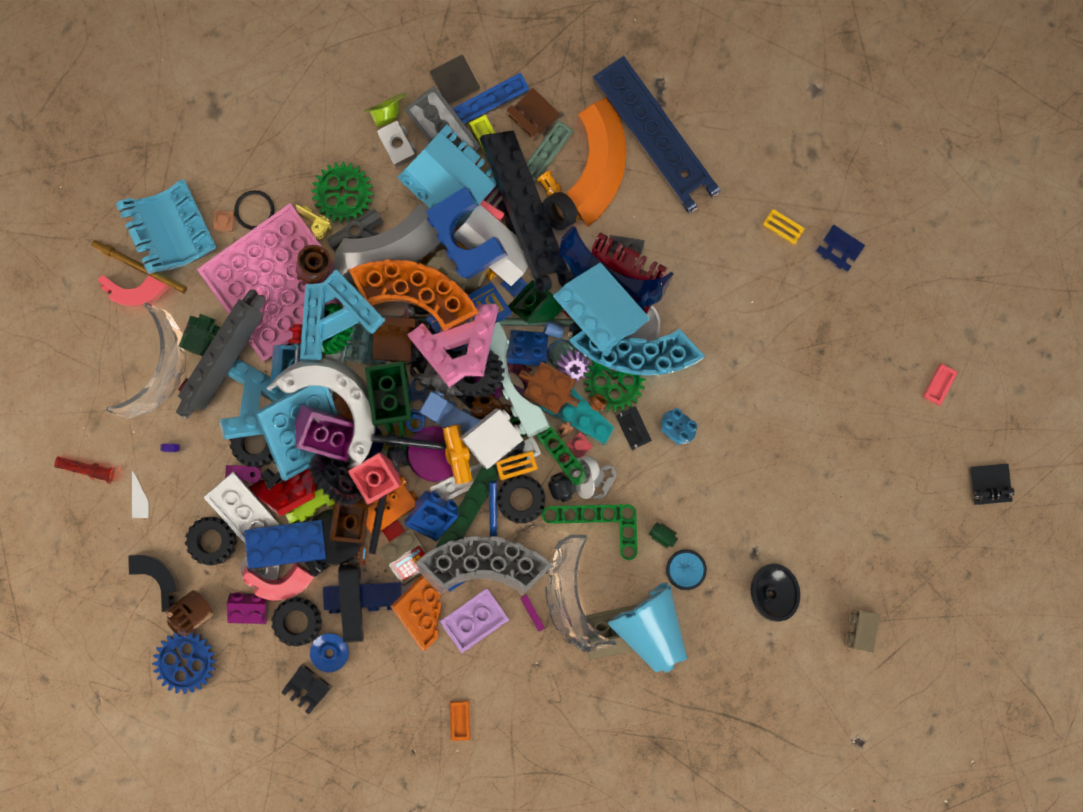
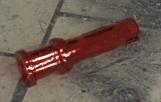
[54,456,115,484]

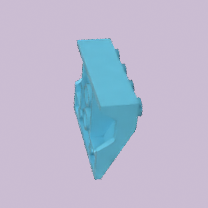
[553,263,650,357]

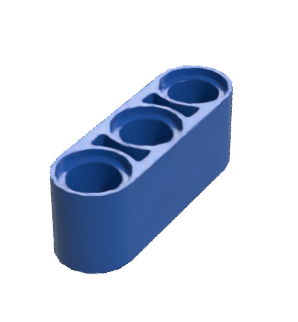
[406,378,429,433]

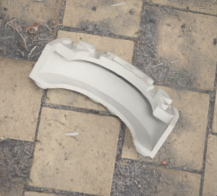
[267,358,376,469]

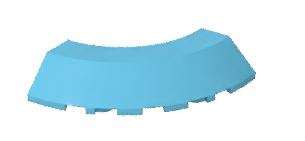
[569,329,705,375]

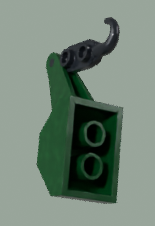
[365,361,413,472]

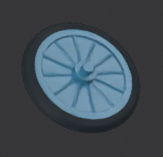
[666,549,707,590]

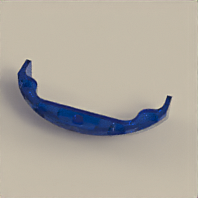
[559,225,674,309]

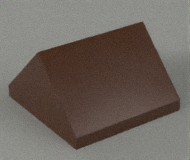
[329,502,369,543]

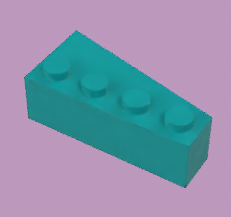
[538,388,615,445]

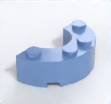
[419,390,480,435]

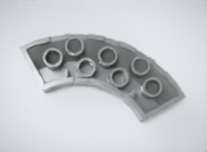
[334,204,441,283]

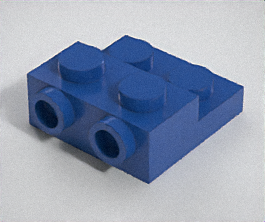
[404,490,459,541]

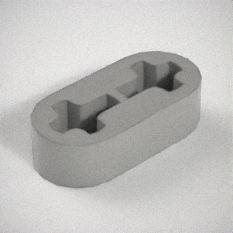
[592,465,617,499]

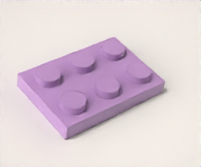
[440,588,509,653]

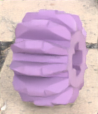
[557,349,589,382]

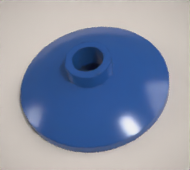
[310,633,349,672]

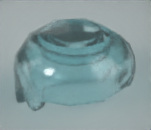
[547,339,576,367]

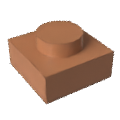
[213,211,235,232]

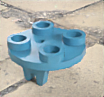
[661,408,698,445]

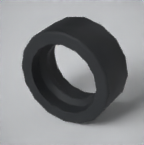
[542,192,577,230]

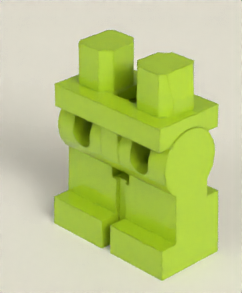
[285,489,335,524]

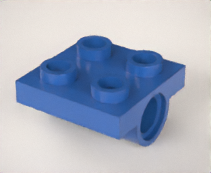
[508,330,548,366]

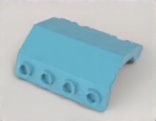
[397,124,497,229]
[116,179,216,274]

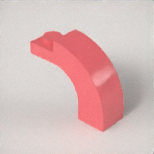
[97,275,170,308]
[242,563,313,601]

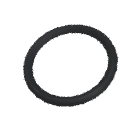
[234,190,275,230]

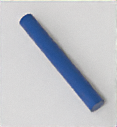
[489,481,497,537]

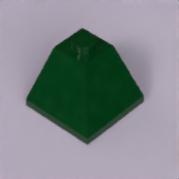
[508,279,563,324]

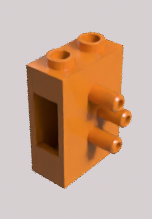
[357,475,418,534]

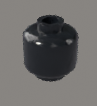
[548,472,576,502]

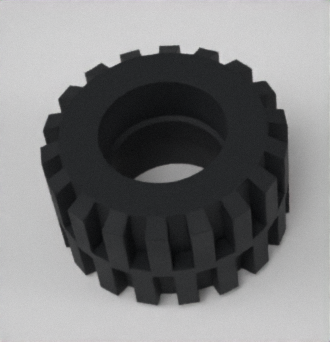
[454,349,505,397]
[229,434,274,468]
[497,475,546,524]
[185,517,237,565]
[271,597,322,647]

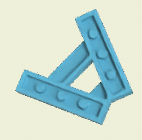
[300,269,386,361]
[219,359,289,440]

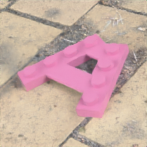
[407,304,498,387]

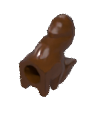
[471,393,513,420]

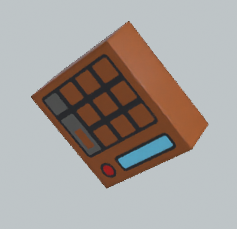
[347,546,368,565]

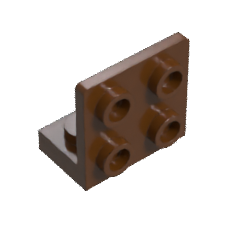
[506,88,559,141]
[372,317,415,362]

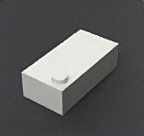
[454,204,529,286]

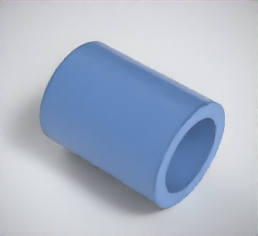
[544,321,564,339]

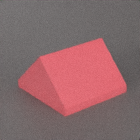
[348,452,401,504]

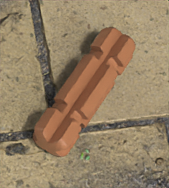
[557,421,573,438]

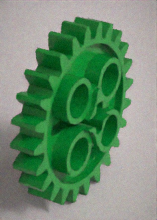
[311,161,374,224]
[583,360,646,413]

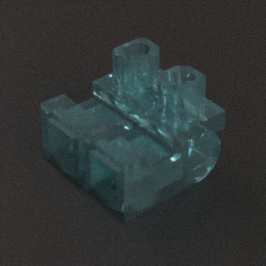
[344,324,386,366]

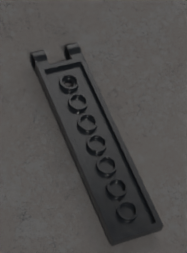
[479,130,575,292]

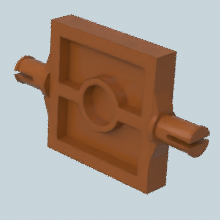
[519,362,580,415]

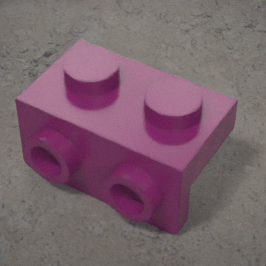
[227,592,267,624]

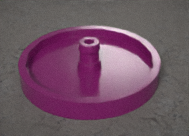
[407,426,453,482]

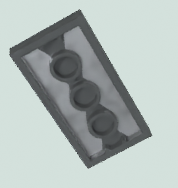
[404,86,481,151]

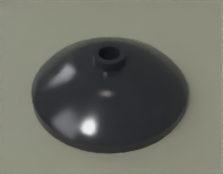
[750,564,800,622]

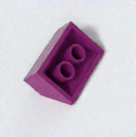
[295,405,354,462]

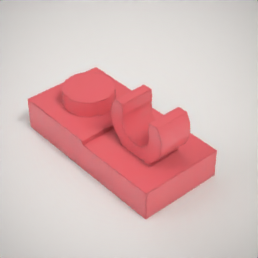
[552,432,593,463]

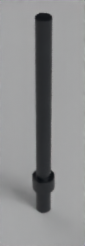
[371,434,473,454]
[368,447,394,554]

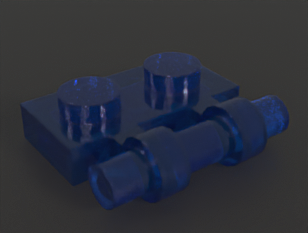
[816,225,865,272]

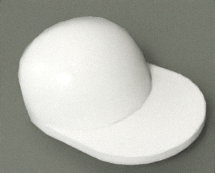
[573,456,599,499]

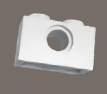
[377,121,417,168]

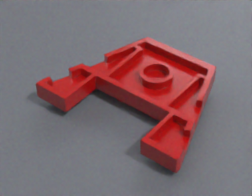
[248,469,316,517]

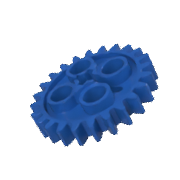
[152,632,217,694]

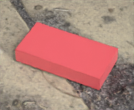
[923,363,958,406]

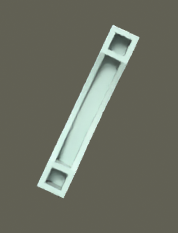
[489,322,550,437]

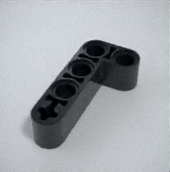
[338,563,364,643]

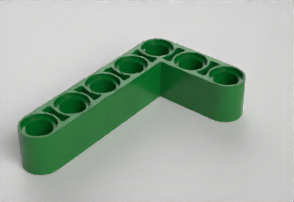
[508,416,587,485]
[542,504,638,561]

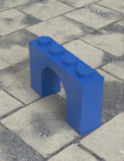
[426,187,508,279]

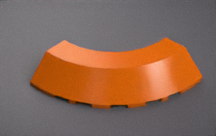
[566,97,626,228]
[349,260,479,331]

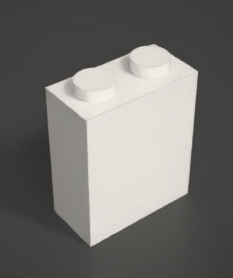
[460,408,523,469]

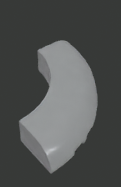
[416,536,553,596]

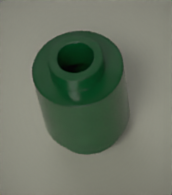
[648,522,678,549]

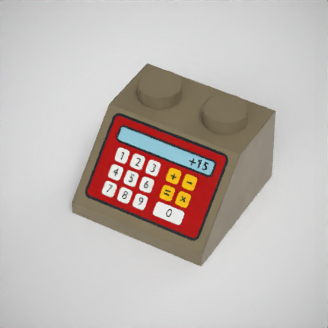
[379,528,428,586]

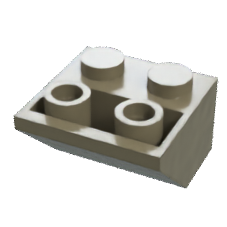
[845,609,880,652]

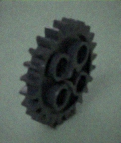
[308,454,363,507]

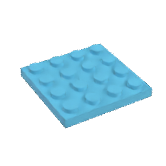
[255,386,338,481]

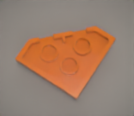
[390,576,441,651]

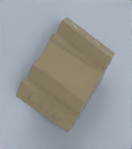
[427,250,489,295]

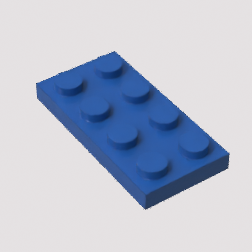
[244,520,327,569]

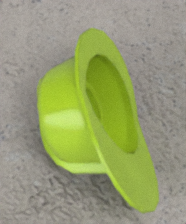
[364,92,406,127]

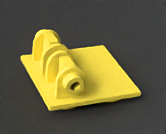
[296,204,333,240]

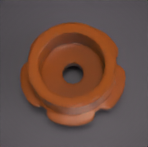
[589,393,607,411]

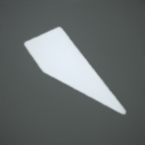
[132,471,149,518]

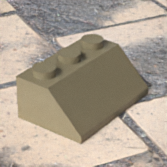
[580,605,636,661]

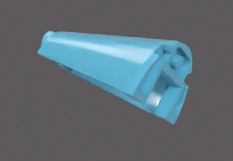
[608,582,688,673]

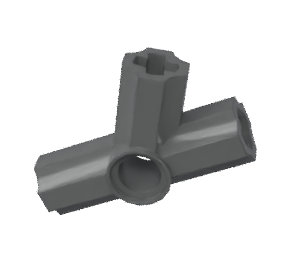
[326,208,383,252]

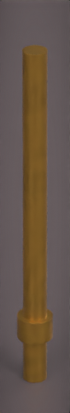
[91,240,187,294]

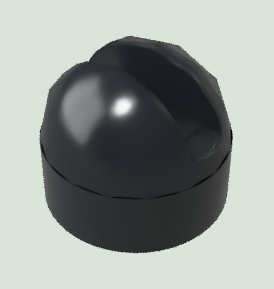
[410,362,425,377]

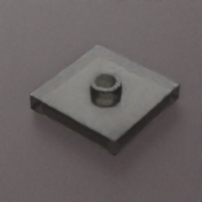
[429,54,480,105]

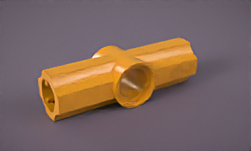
[442,424,473,485]

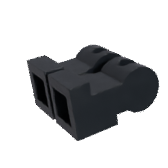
[281,663,333,715]

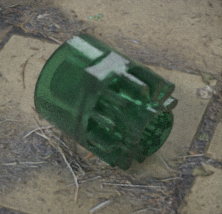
[178,314,221,356]

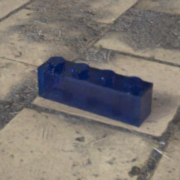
[323,582,402,614]

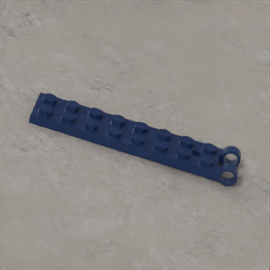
[593,56,721,214]

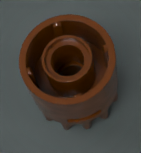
[296,245,331,286]
[165,590,213,637]

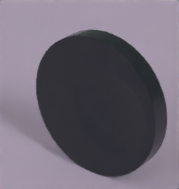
[312,509,362,566]

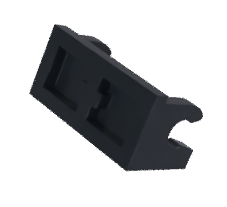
[616,406,652,450]

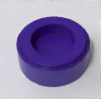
[160,444,180,452]

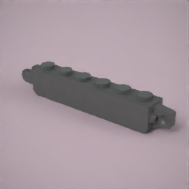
[176,289,265,419]

